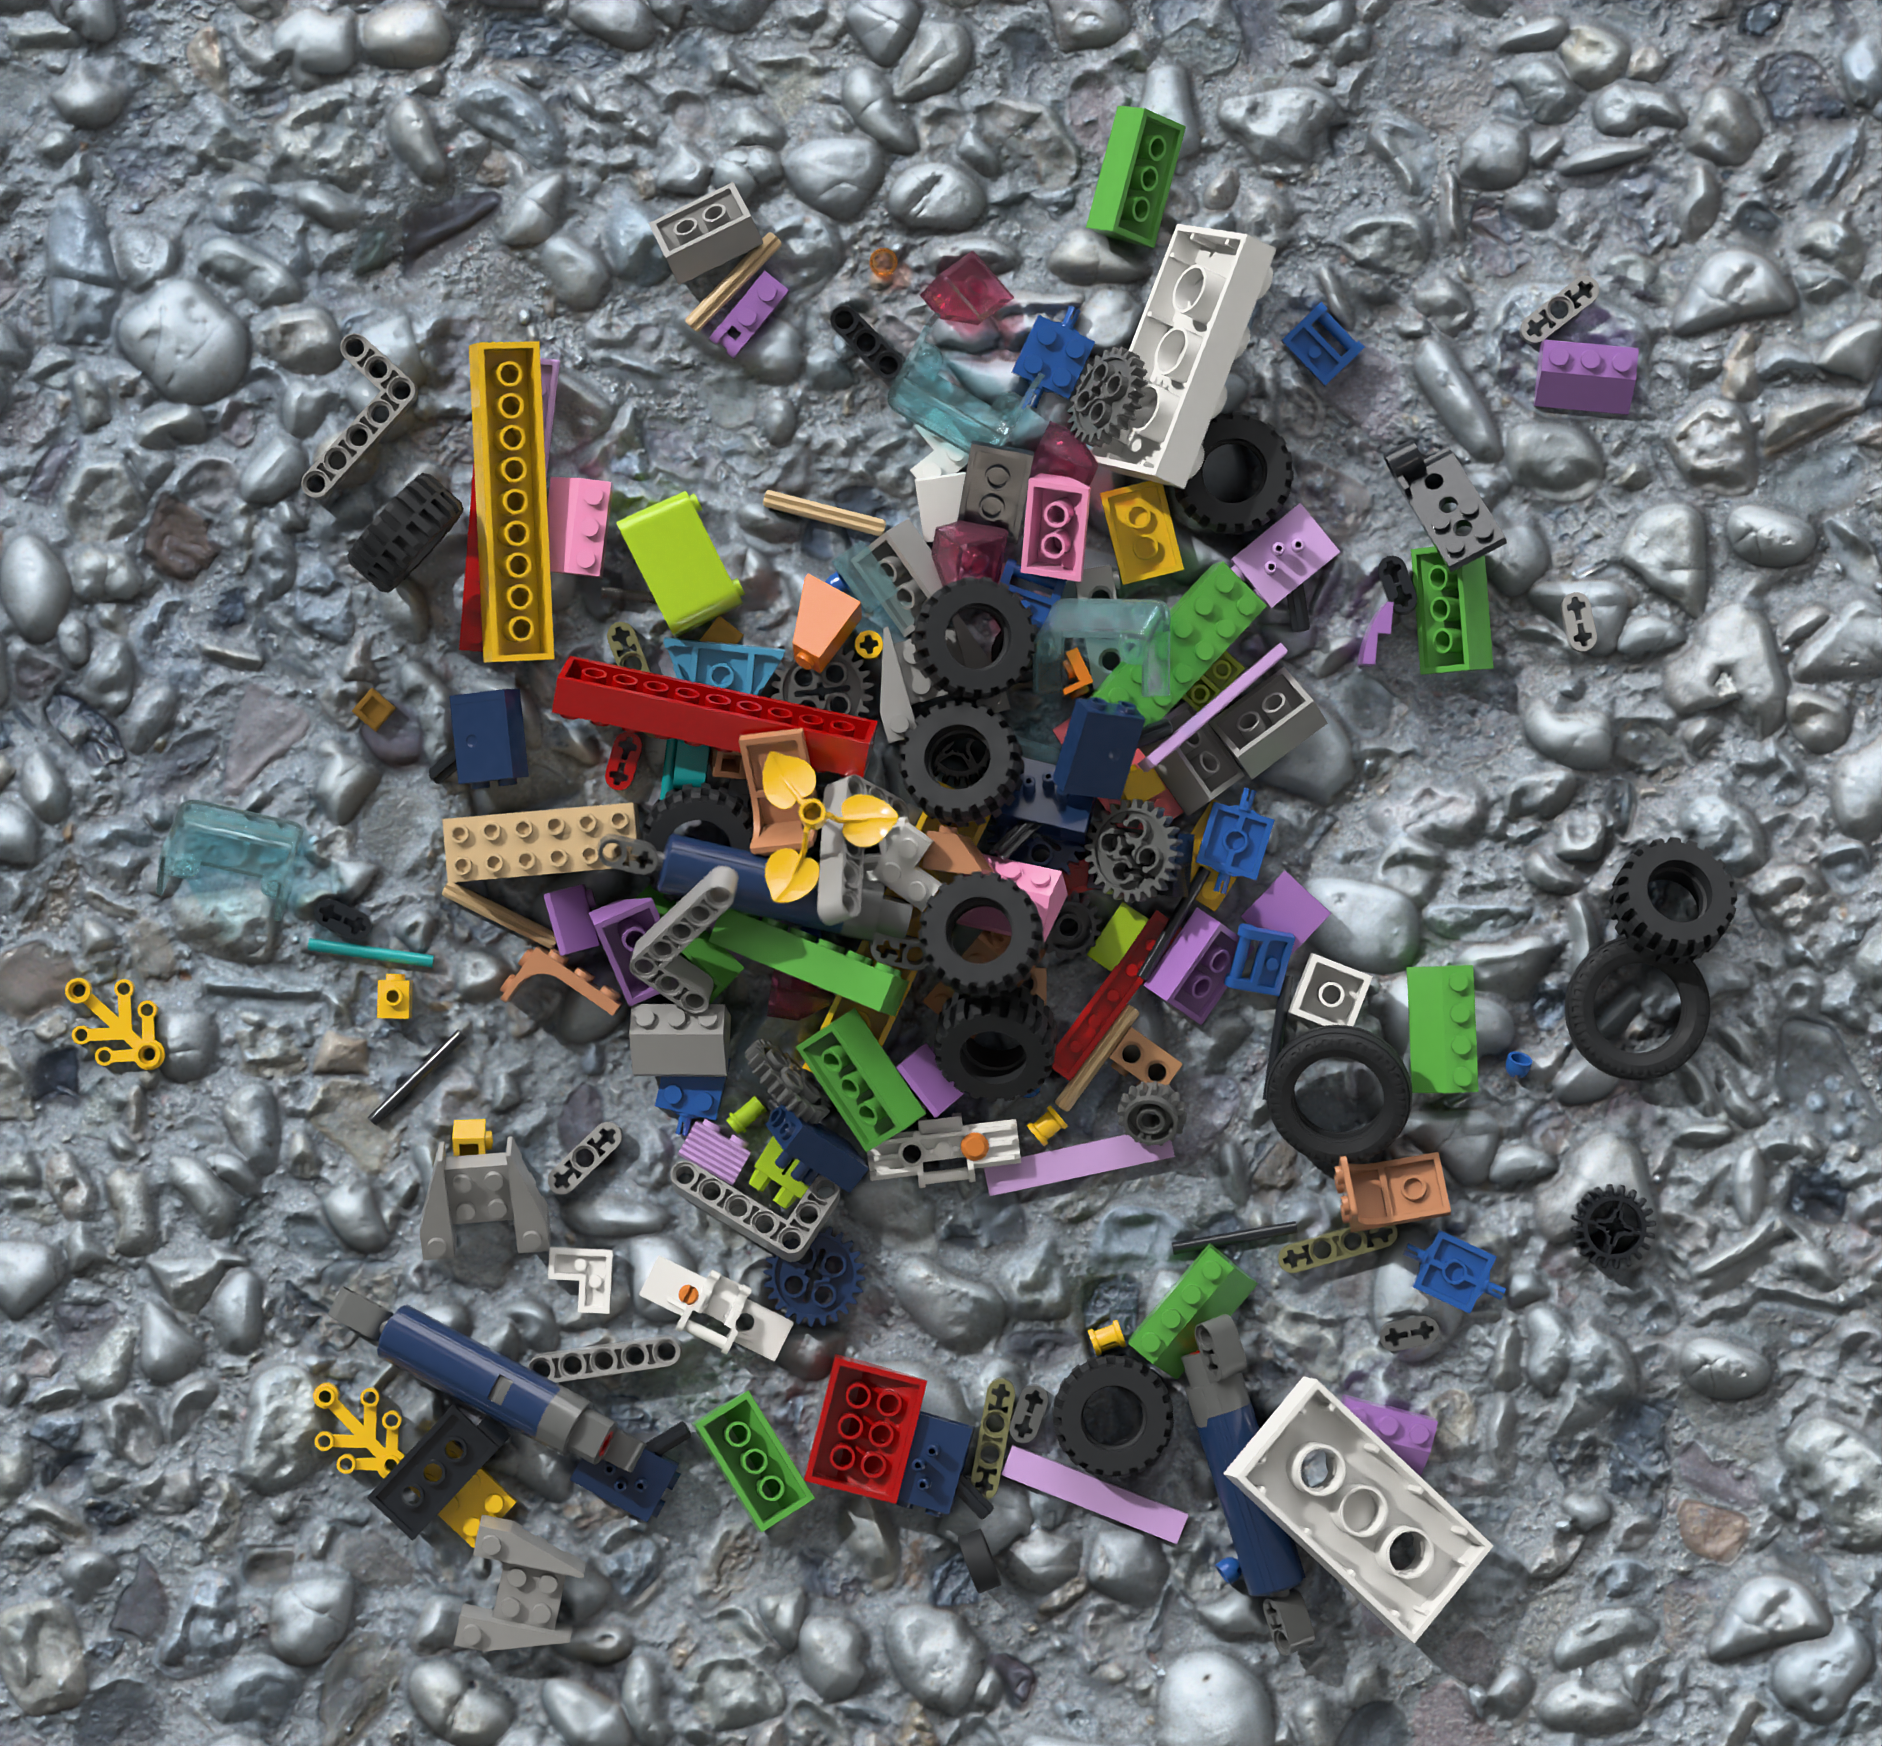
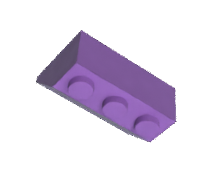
[1534,339,1639,415]
[589,898,661,1007]
[1143,908,1255,1025]
[1341,1394,1438,1477]

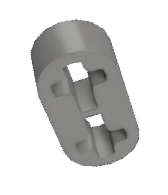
[1560,592,1597,652]

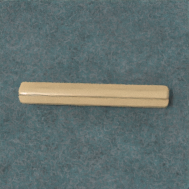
[685,232,782,332]
[763,490,886,537]
[442,882,557,949]
[1055,1004,1139,1112]

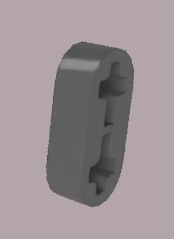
[1379,1315,1439,1351]
[1009,1384,1048,1443]

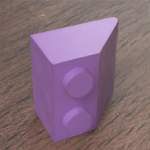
[543,884,602,956]
[896,1042,965,1118]

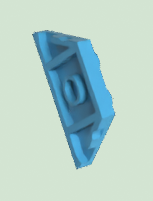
[663,637,786,696]

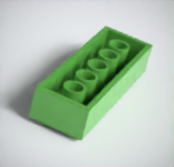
[1086,561,1267,726]
[709,909,909,1017]

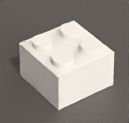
[1288,953,1373,1026]

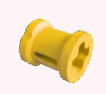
[855,630,883,660]
[1026,1105,1068,1147]
[1088,1320,1126,1356]

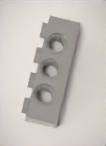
[1074,565,1132,691]

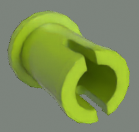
[726,1096,767,1134]

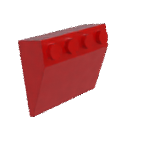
[804,1354,928,1504]

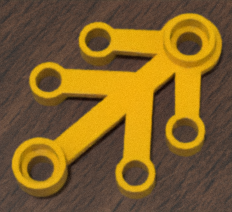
[65,978,165,1070]
[313,1382,405,1478]

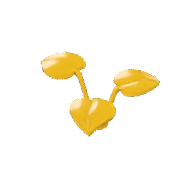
[763,751,899,903]

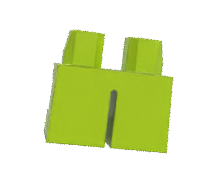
[749,1136,810,1209]

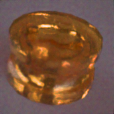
[869,248,898,277]

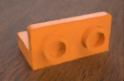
[1061,647,1093,700]

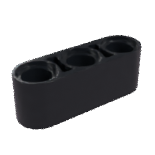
[830,305,903,382]

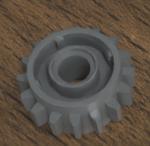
[1117,1081,1187,1146]

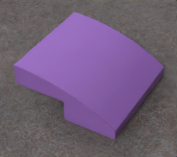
[1357,602,1394,667]
[1240,870,1331,955]

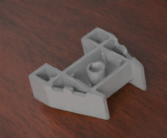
[880,614,1010,744]
[420,1137,551,1260]
[454,1514,586,1651]

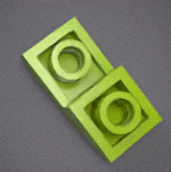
[1182,650,1246,712]
[1086,902,1149,972]

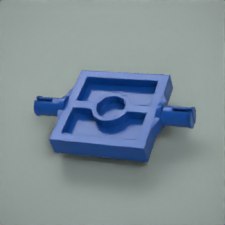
[1011,306,1095,409]
[1195,788,1275,894]
[655,1058,731,1136]
[1403,1229,1506,1314]

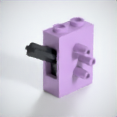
[1230,503,1340,632]

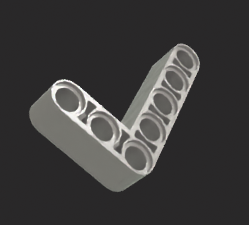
[301,333,419,500]
[817,775,910,926]
[630,866,739,1014]
[671,1161,840,1262]
[527,1335,682,1385]

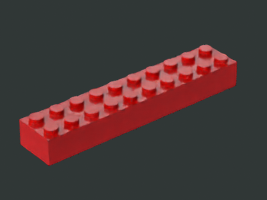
[552,655,878,778]

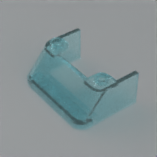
[887,312,1045,454]
[1033,598,1170,697]
[156,800,304,921]

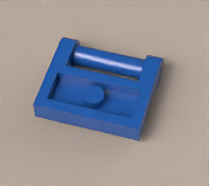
[1281,302,1365,387]
[999,558,1067,632]
[1223,923,1295,996]

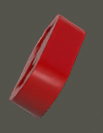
[605,732,643,791]

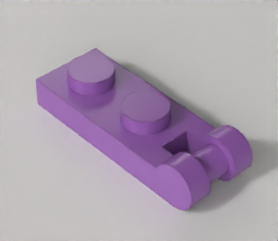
[709,270,789,359]

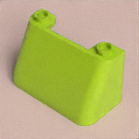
[616,490,746,638]

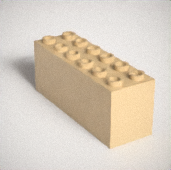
[442,803,642,883]

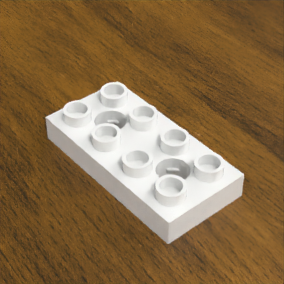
[1087,224,1276,489]
[1223,1377,1493,1644]

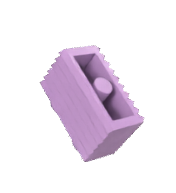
[677,1118,752,1185]

